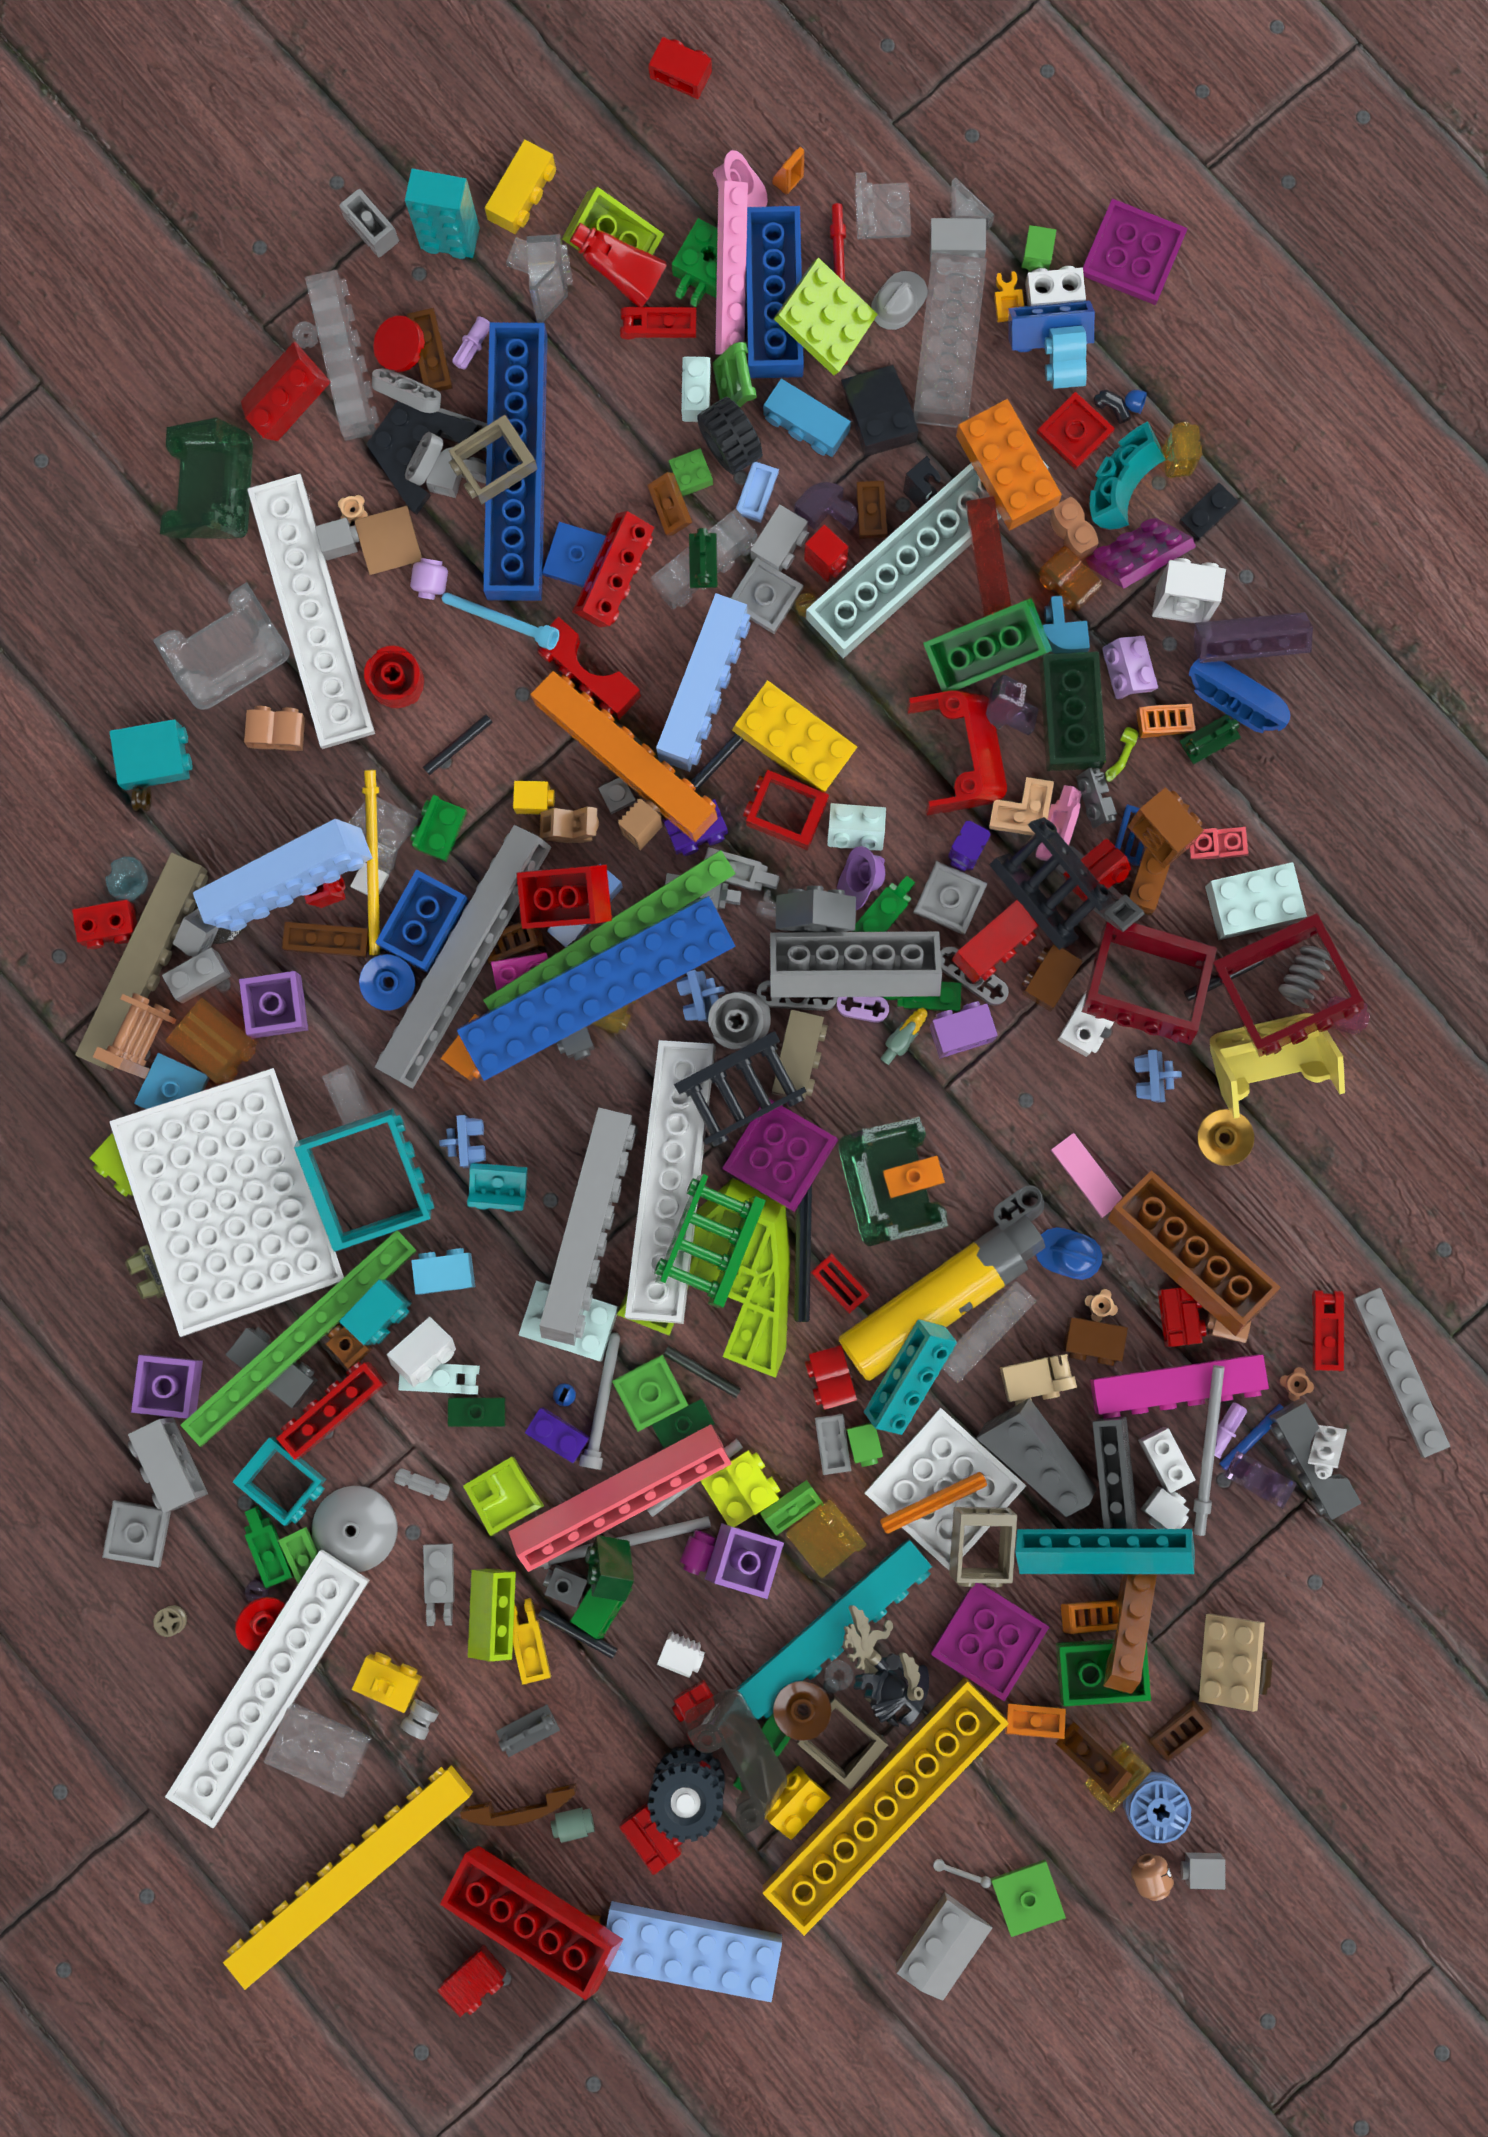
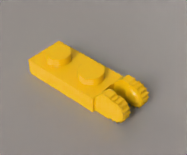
[513,1598,551,1685]

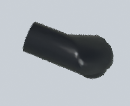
[1094,389,1131,424]

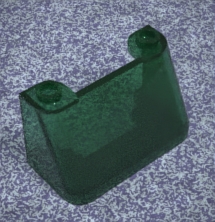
[160,417,253,539]
[839,1117,948,1247]

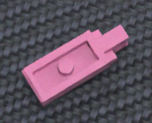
[1036,785,1081,861]

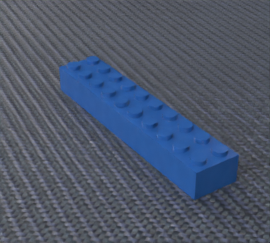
[483,322,547,601]
[456,896,736,1081]

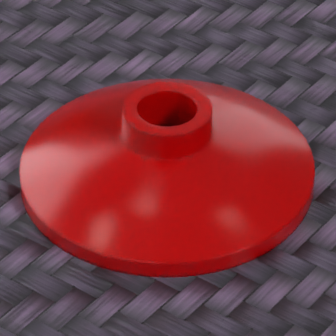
[235,1597,286,1651]

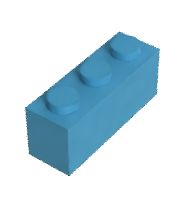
[763,379,851,457]

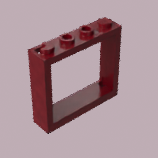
[1213,913,1364,1057]
[1081,921,1217,1045]

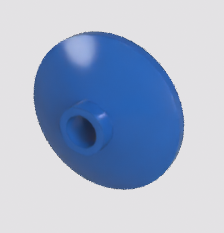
[359,954,415,1010]

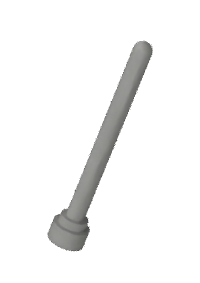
[579,1332,620,1470]

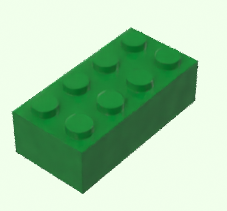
[923,598,1052,692]

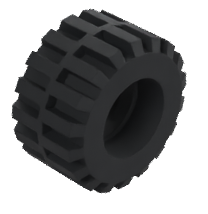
[697,397,763,475]

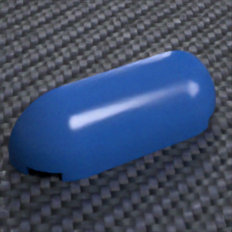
[1189,657,1290,733]

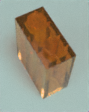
[165,997,258,1085]

